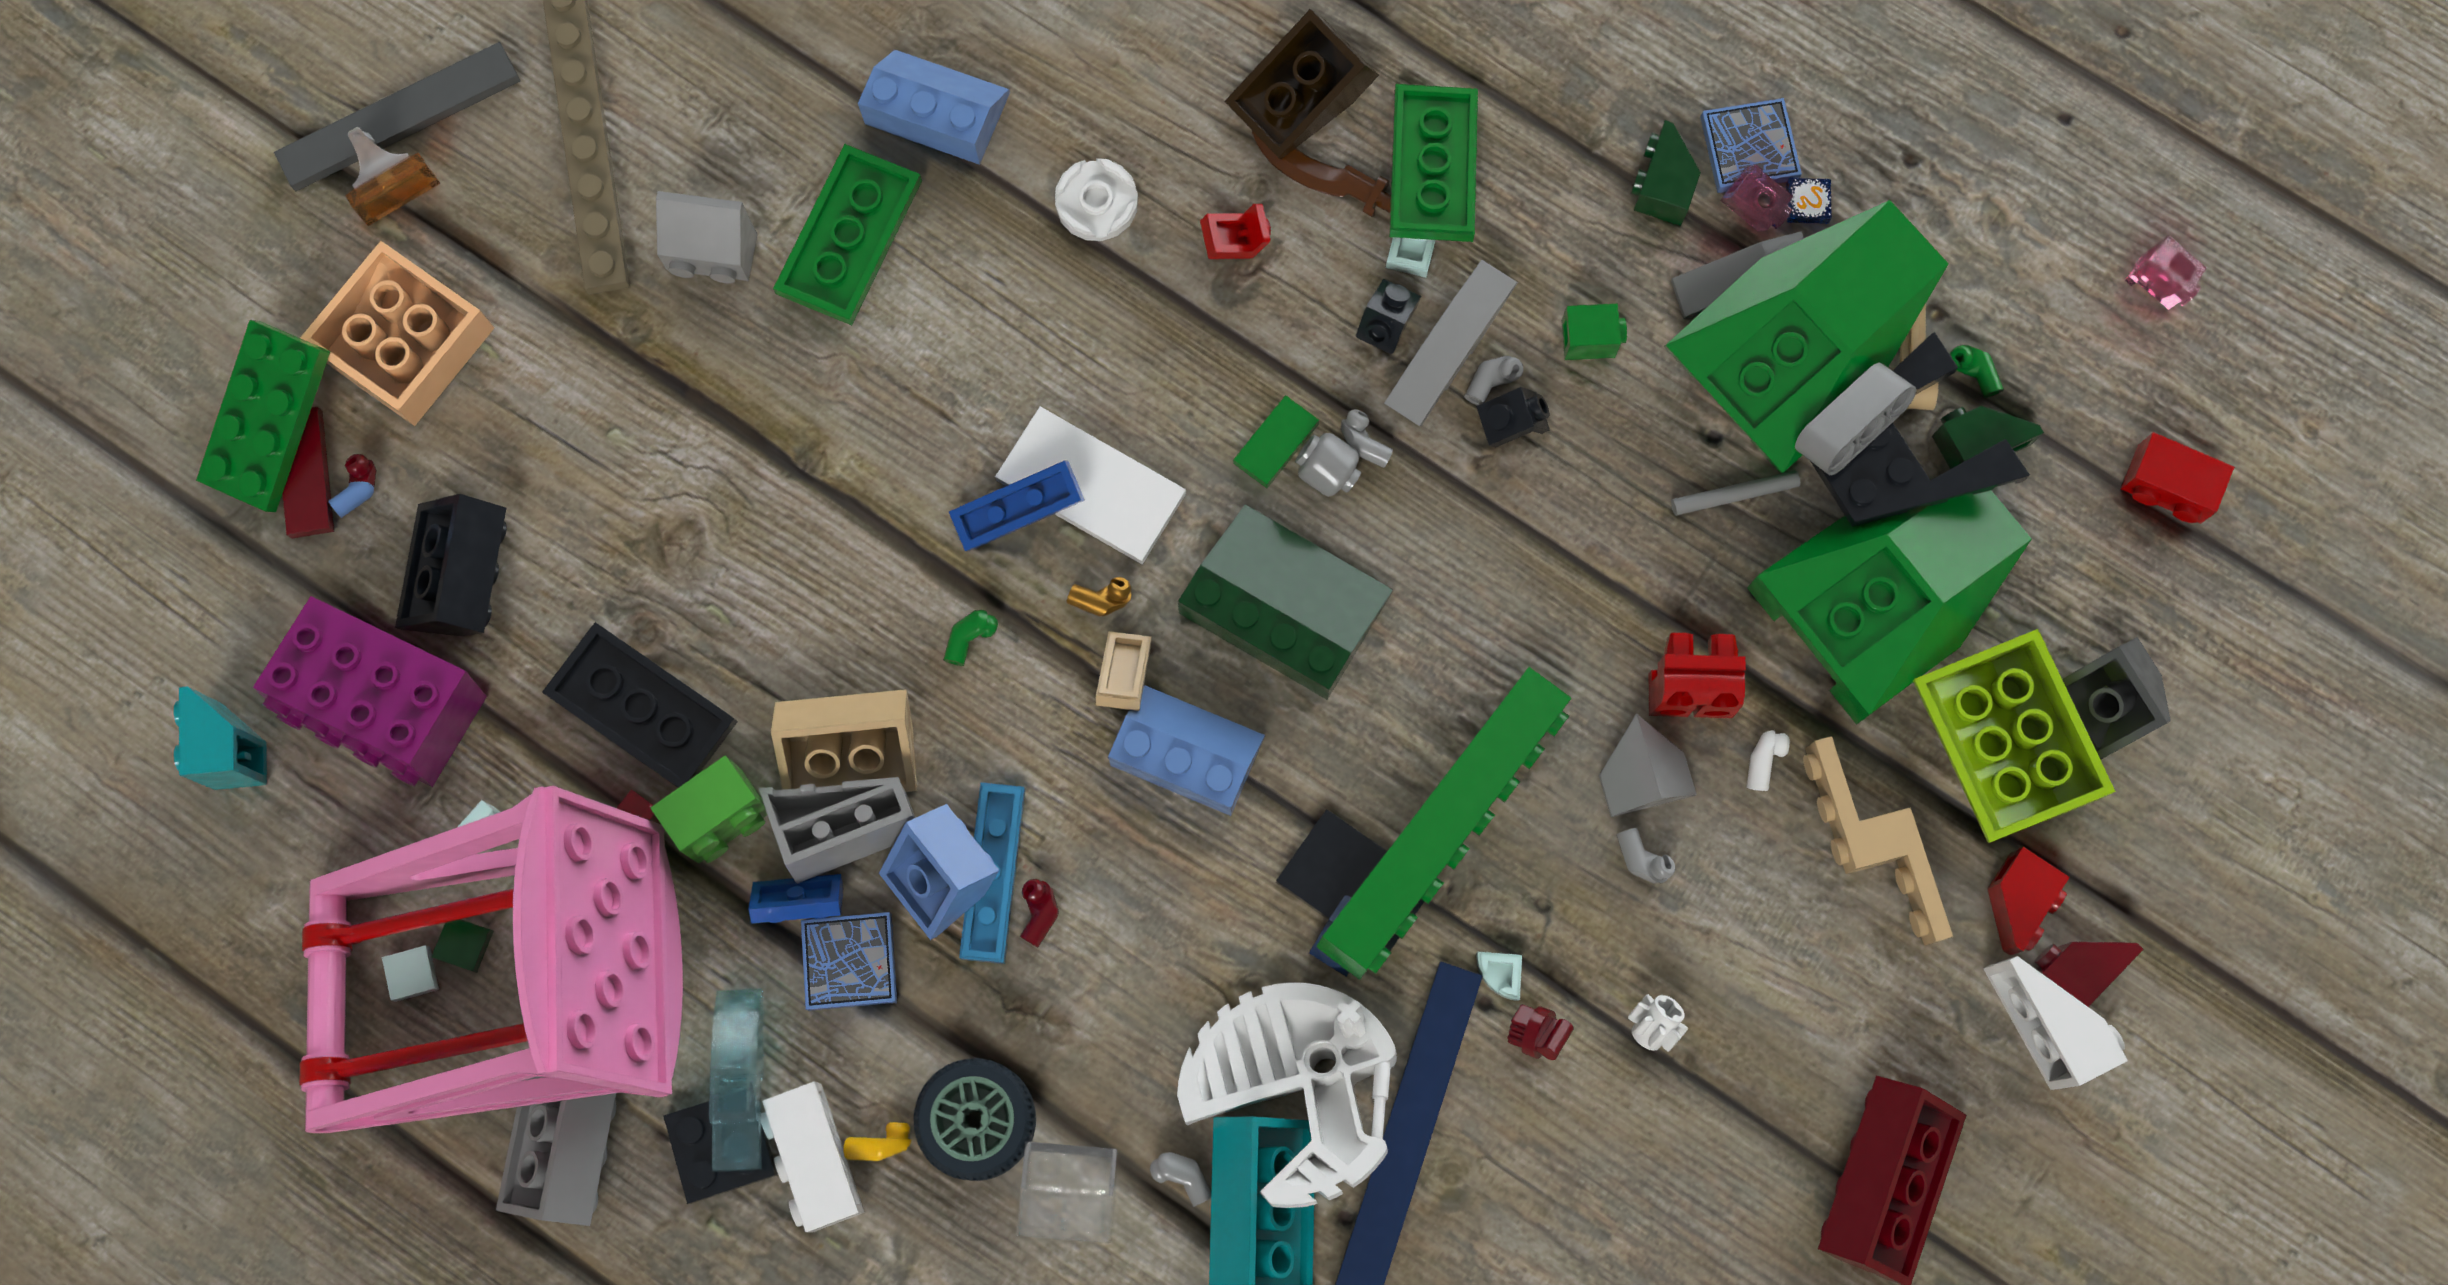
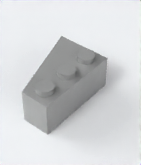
[758,777,916,884]

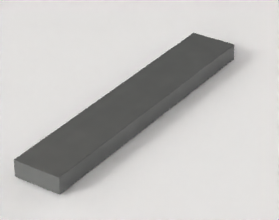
[274,42,521,192]

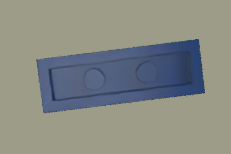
[949,460,1085,551]

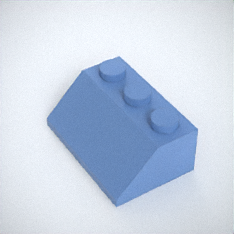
[858,50,1010,165]
[1108,685,1265,816]

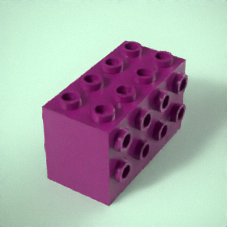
[253,596,487,787]

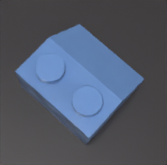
[879,804,999,940]

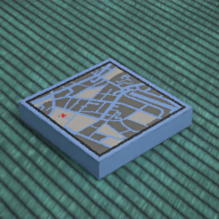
[1700,98,1802,193]
[801,912,897,1011]

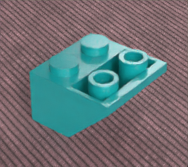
[174,686,267,790]

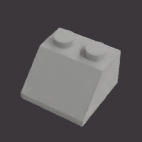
[656,191,758,283]

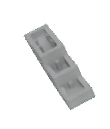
[1384,260,1518,426]

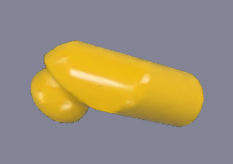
[843,1122,912,1161]

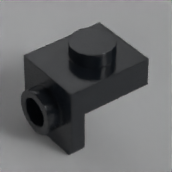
[1356,279,1421,354]
[1476,387,1550,448]

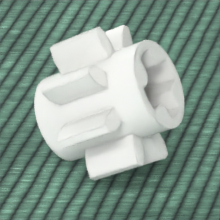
[1628,994,1688,1052]

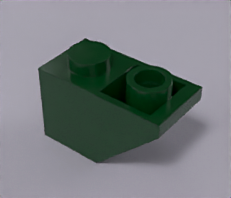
[1631,120,1701,226]

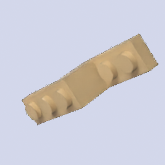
[1803,736,1953,946]

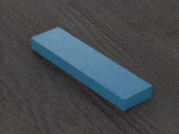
[959,782,1025,964]

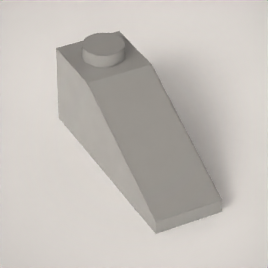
[1671,231,1804,319]

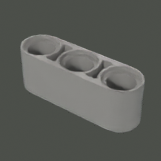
[1795,362,1916,475]

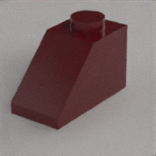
[2034,942,2144,1007]

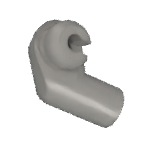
[1464,356,1524,405]
[1340,409,1393,468]
[1150,1152,1211,1207]

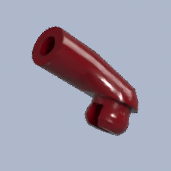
[1020,879,1059,948]

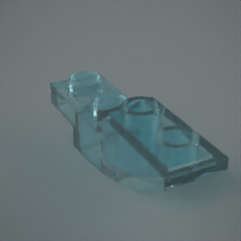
[709,988,764,1172]

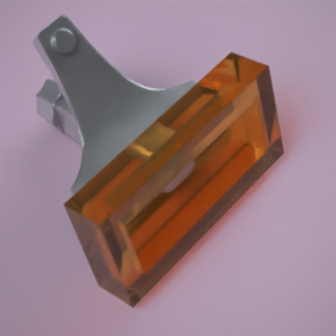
[345,127,441,226]

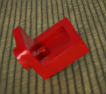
[1200,204,1271,259]

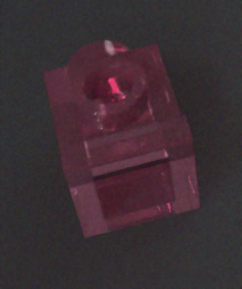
[1720,165,1793,231]
[2125,235,2207,310]

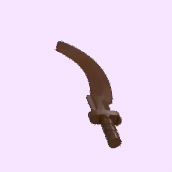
[1252,131,1391,217]

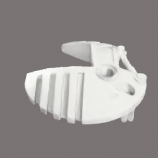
[1177,983,1397,1208]

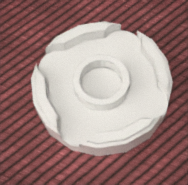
[1055,158,1138,241]

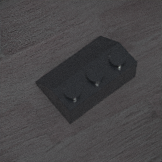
[395,494,507,637]

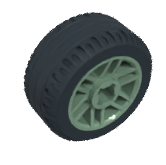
[913,1058,1036,1181]

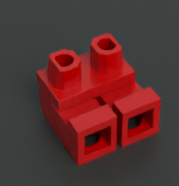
[1648,632,1746,718]

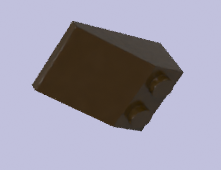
[1225,9,1379,159]

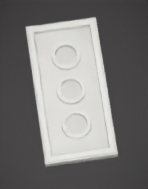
[995,406,1186,565]

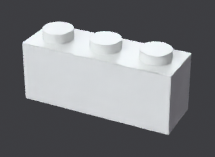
[760,1081,865,1233]

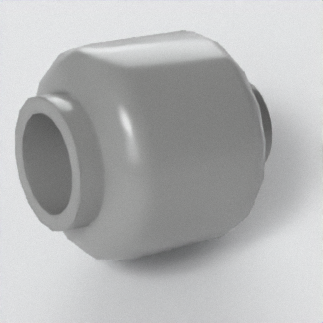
[1295,433,1361,497]

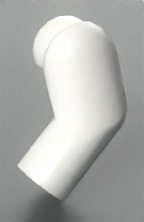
[1746,730,1790,791]

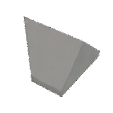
[1599,713,1697,817]

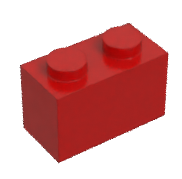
[2121,432,2235,524]

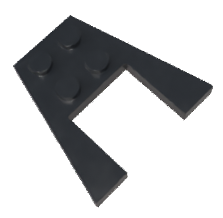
[1810,332,2030,527]

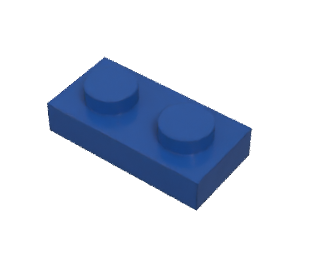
[748,874,844,924]

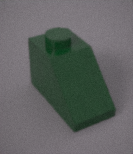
[1932,406,2044,469]

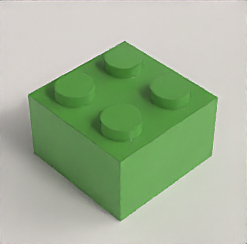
[650,755,767,863]

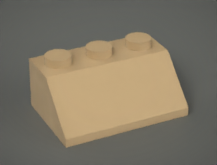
[771,689,917,792]

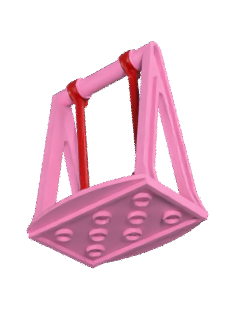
[299,786,683,1133]

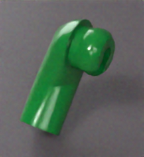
[1950,345,2004,398]
[943,610,998,666]

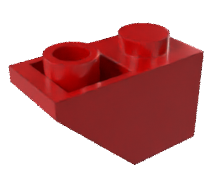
[1987,847,2070,955]

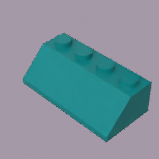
[1209,1116,1314,1285]

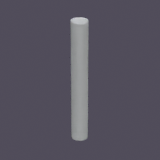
[1671,470,1800,516]

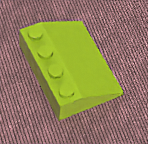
[1913,629,2116,843]

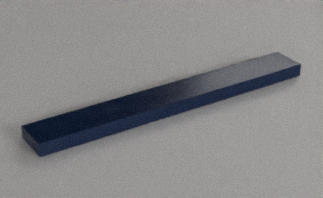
[1335,961,1483,1285]

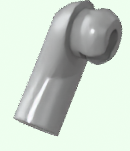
[1616,828,1675,883]

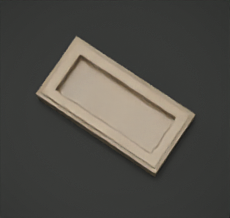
[1096,631,1151,711]

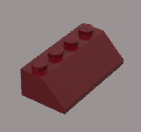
[1818,1075,1967,1285]

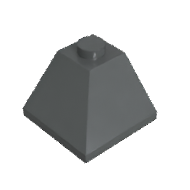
[2062,637,2171,760]

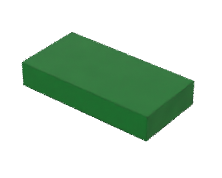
[1233,395,1319,488]

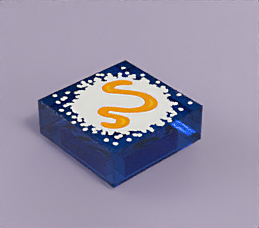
[1786,178,1832,224]

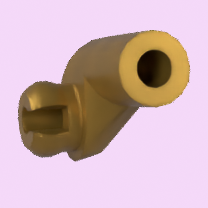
[1066,577,1132,617]

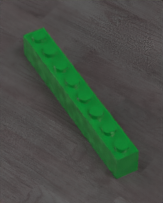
[1316,667,1572,980]

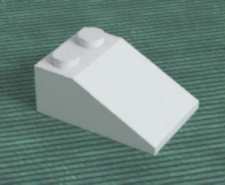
[1983,956,2128,1090]

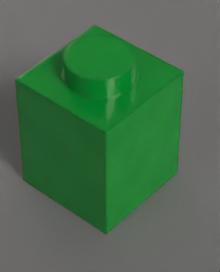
[1561,303,1627,360]

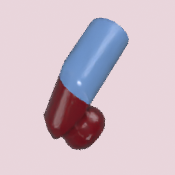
[329,454,377,518]

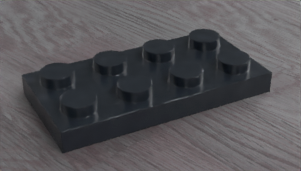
[542,622,738,788]

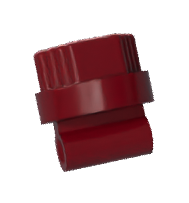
[1507,1004,1574,1060]

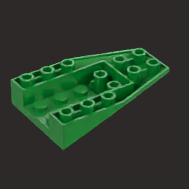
[1664,200,1949,473]
[1747,490,2032,725]

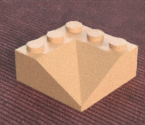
[300,241,495,426]

